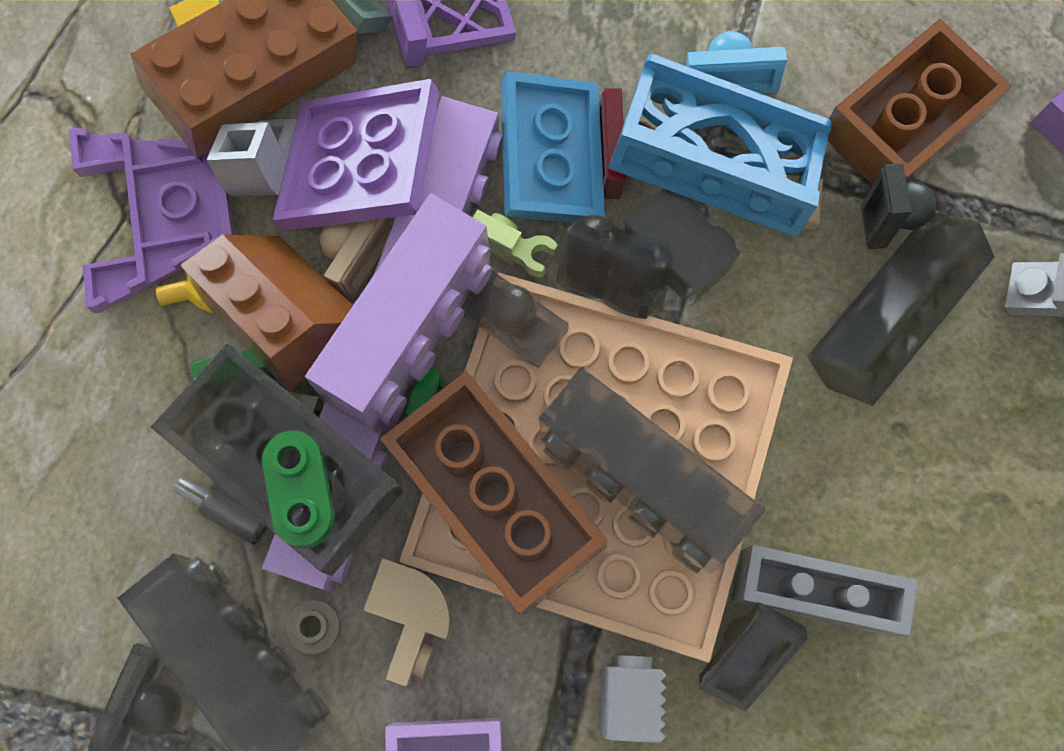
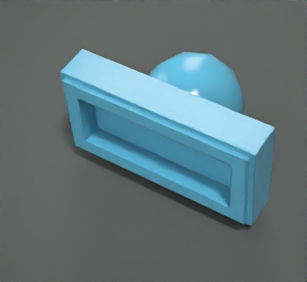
[686,31,787,94]

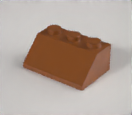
[180,234,353,392]

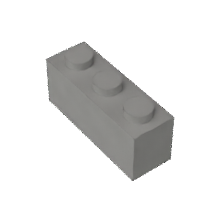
[732,545,918,637]

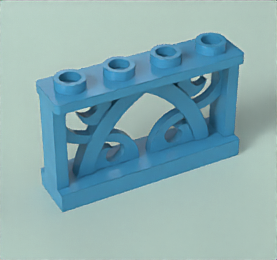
[608,54,832,237]

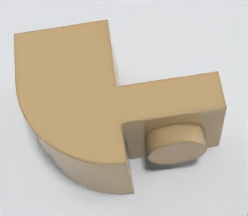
[363,558,453,686]

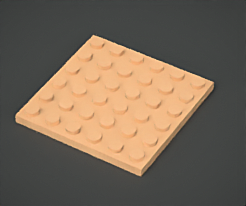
[399,272,793,663]

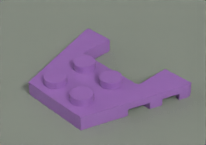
[69,128,236,314]

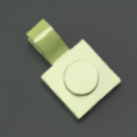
[473,209,558,278]

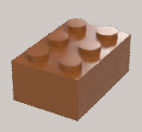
[827,19,1012,185]

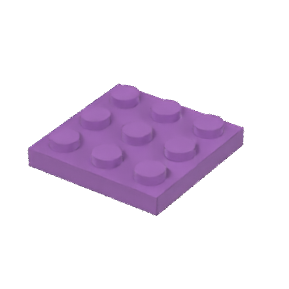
[272,79,440,232]

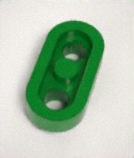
[262,431,335,548]

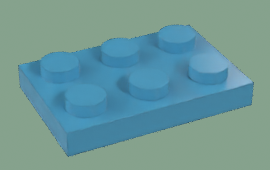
[501,71,605,225]

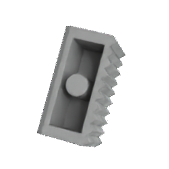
[600,655,667,743]

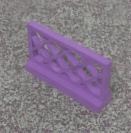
[385,0,517,68]

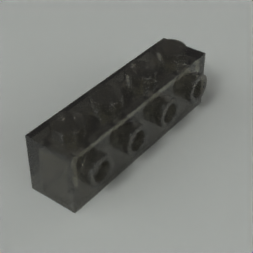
[807,213,995,406]

